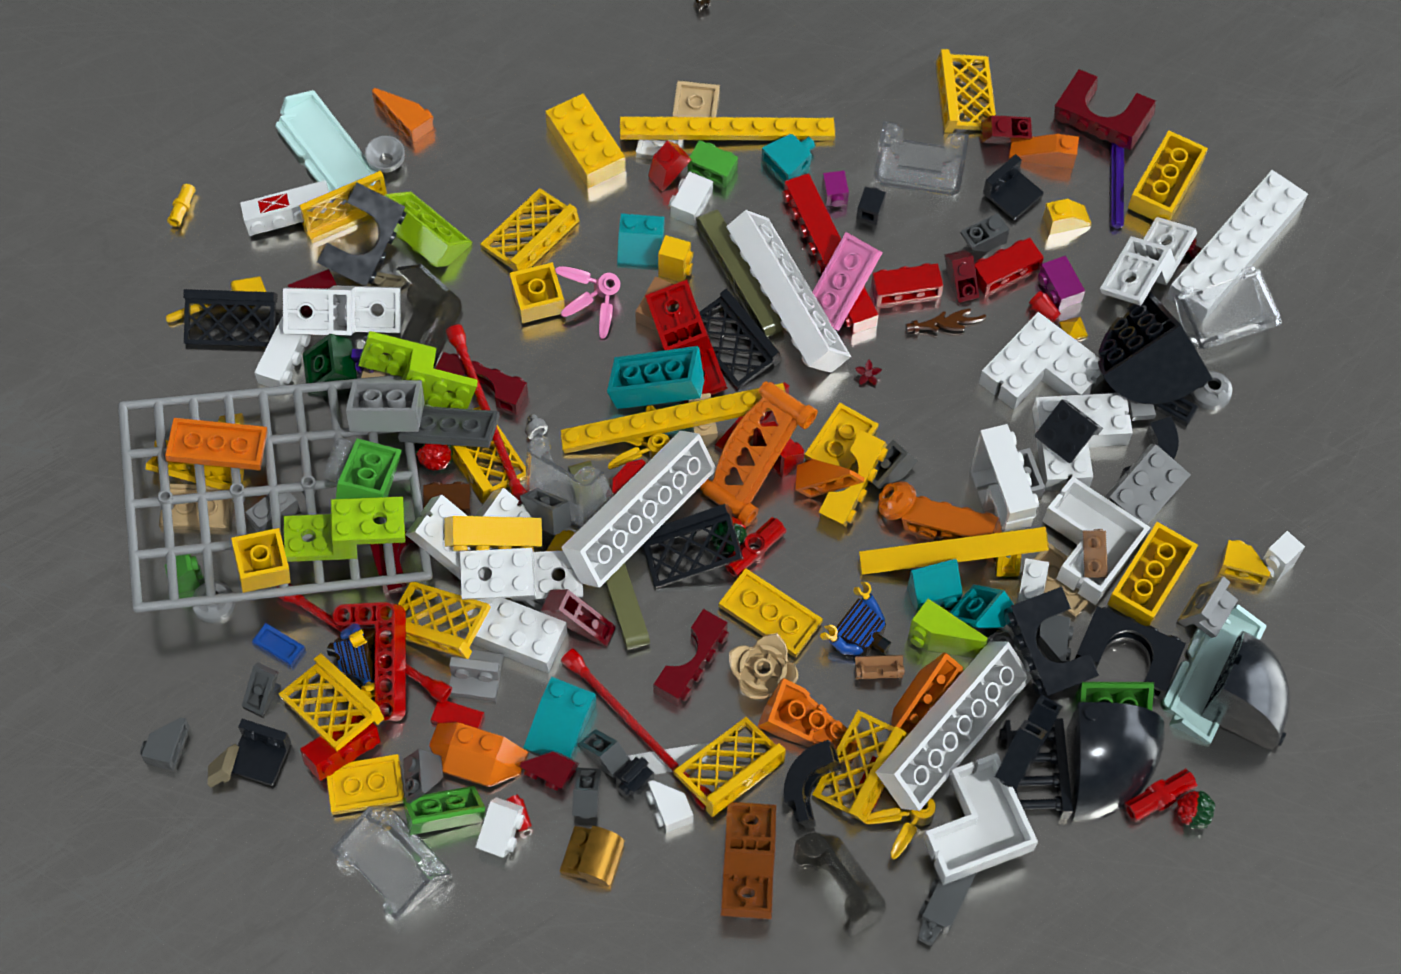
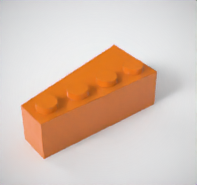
[901,496,1002,563]

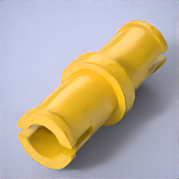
[167,184,196,227]

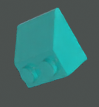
[617,213,665,268]
[907,559,963,614]
[950,584,1014,628]

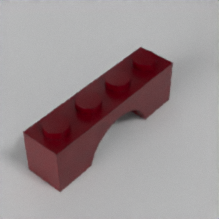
[435,352,528,415]
[653,609,729,707]

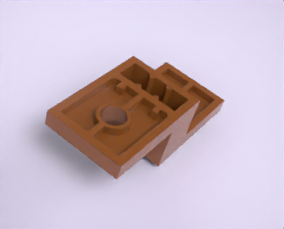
[721,802,776,919]

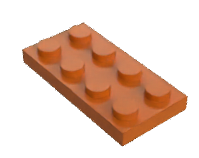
[165,418,268,470]

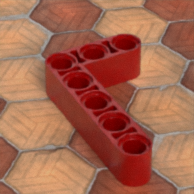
[333,602,406,722]

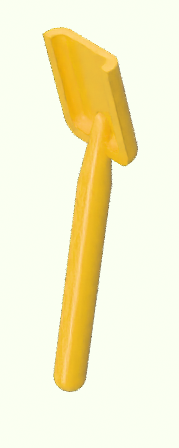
[166,276,266,323]

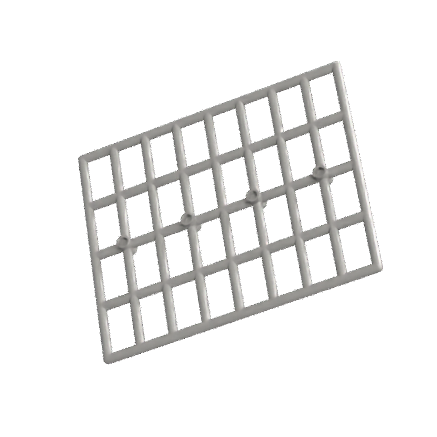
[118,375,433,613]

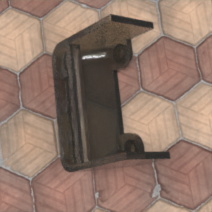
[361,264,462,368]

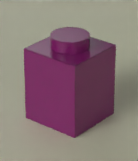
[822,170,849,207]

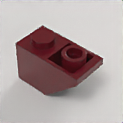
[981,115,1032,144]
[944,250,980,303]
[519,751,579,791]

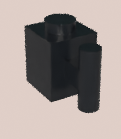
[616,756,654,800]

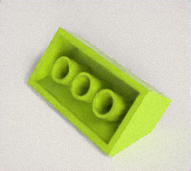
[385,191,473,267]

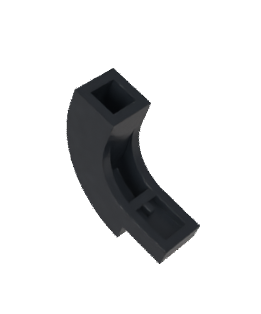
[1120,416,1179,478]
[784,740,841,829]

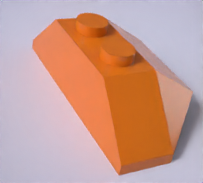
[891,653,963,734]
[429,722,529,787]

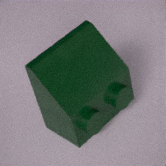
[302,333,357,394]

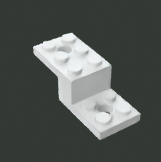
[1100,217,1197,306]
[283,286,401,335]
[460,548,583,601]

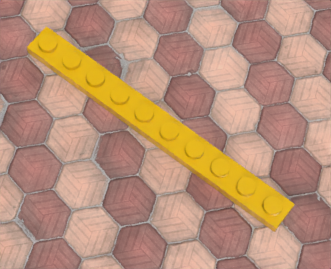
[620,117,835,141]
[561,383,785,454]

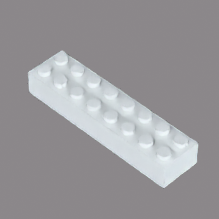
[1166,170,1308,323]
[726,210,851,373]
[561,431,716,588]
[876,641,1032,811]

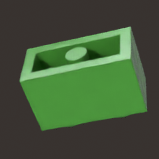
[688,140,738,188]

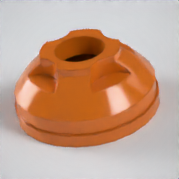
[878,481,916,520]

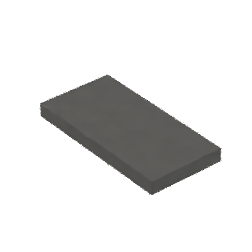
[398,406,500,448]

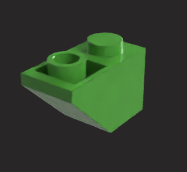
[165,554,203,593]

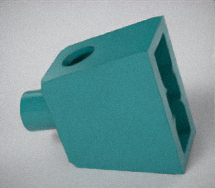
[761,134,815,184]

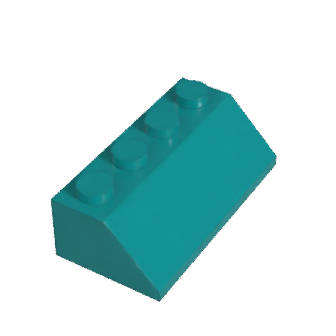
[607,346,704,409]

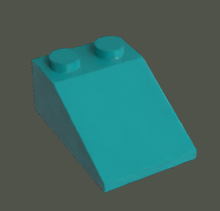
[523,676,596,758]

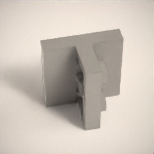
[1177,576,1238,638]
[449,650,504,702]

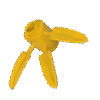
[608,405,670,469]
[865,798,935,859]

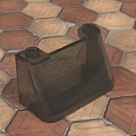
[793,832,886,938]

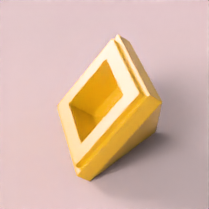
[1059,317,1088,340]

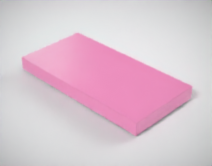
[812,232,883,331]

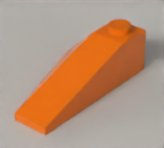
[757,678,858,763]

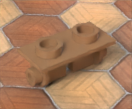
[1083,529,1108,578]
[855,655,905,679]

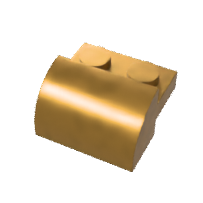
[559,826,625,886]

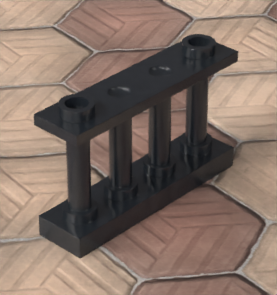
[999,718,1073,819]

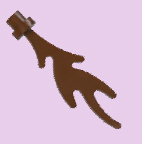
[905,308,986,334]

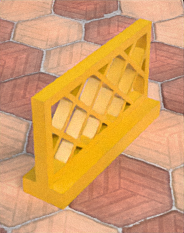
[936,49,996,133]
[299,171,387,244]
[480,188,579,272]
[451,406,530,503]
[389,582,491,659]
[279,653,384,751]
[812,710,908,823]
[674,717,786,817]

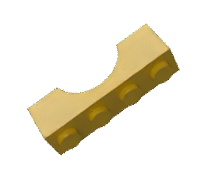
[819,430,888,527]

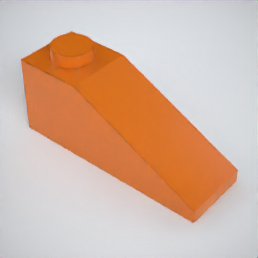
[372,88,433,143]
[1009,134,1079,169]
[795,459,864,498]

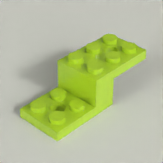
[358,331,478,409]
[284,497,405,562]

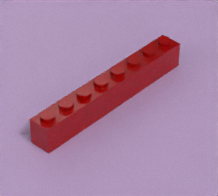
[782,173,879,334]

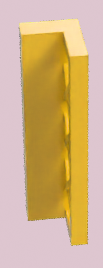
[145,440,244,490]

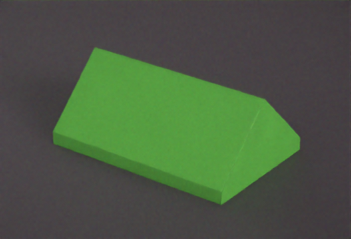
[1076,682,1154,710]
[402,786,485,835]

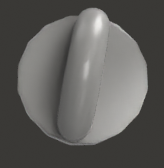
[524,414,548,440]

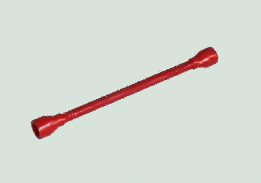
[445,324,528,505]
[277,583,453,703]
[561,648,712,811]

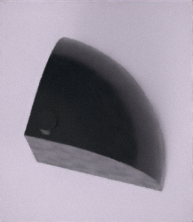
[1098,291,1213,404]
[1201,631,1290,751]
[1067,702,1165,821]

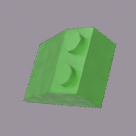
[336,438,402,499]

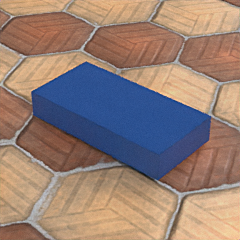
[252,623,305,668]

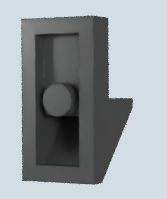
[242,662,281,716]

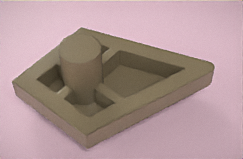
[367,272,408,287]
[207,744,239,788]

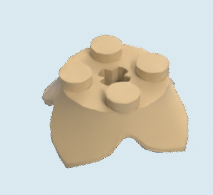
[729,633,798,699]

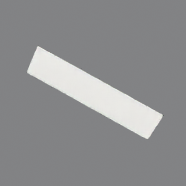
[628,743,711,775]

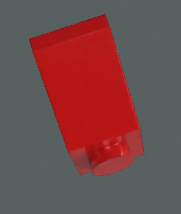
[648,140,692,191]

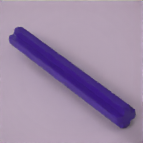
[1111,142,1124,229]

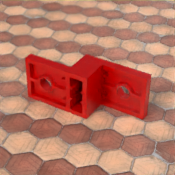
[645,279,728,403]

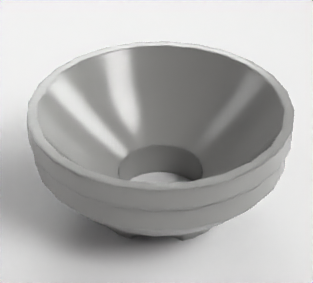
[365,136,405,173]
[1191,371,1232,410]
[193,581,235,623]

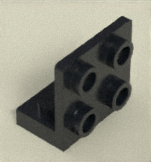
[983,154,1044,220]
[1035,399,1103,463]
[231,718,291,786]

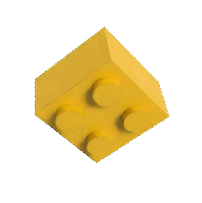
[510,262,565,323]
[231,528,290,593]

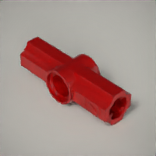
[724,517,786,577]
[1124,769,1198,823]

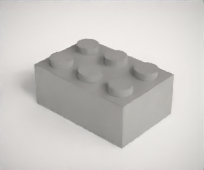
[346,380,425,432]
[1105,444,1191,525]

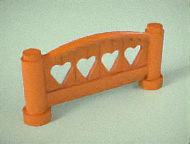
[700,381,818,527]

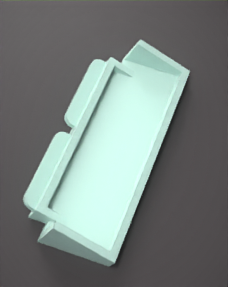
[276,90,377,199]
[1162,605,1267,744]

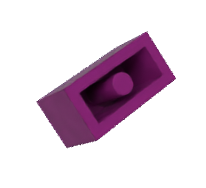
[1038,255,1085,310]

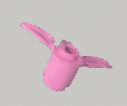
[555,266,620,339]

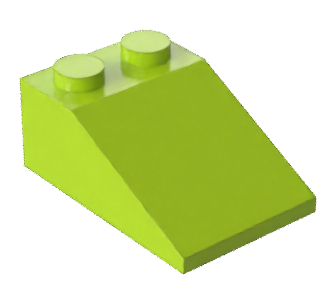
[908,599,988,658]

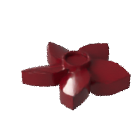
[1185,239,1202,259]
[855,359,882,385]

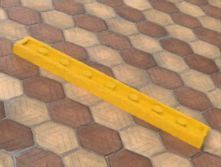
[859,527,1049,575]

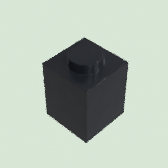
[856,186,886,225]

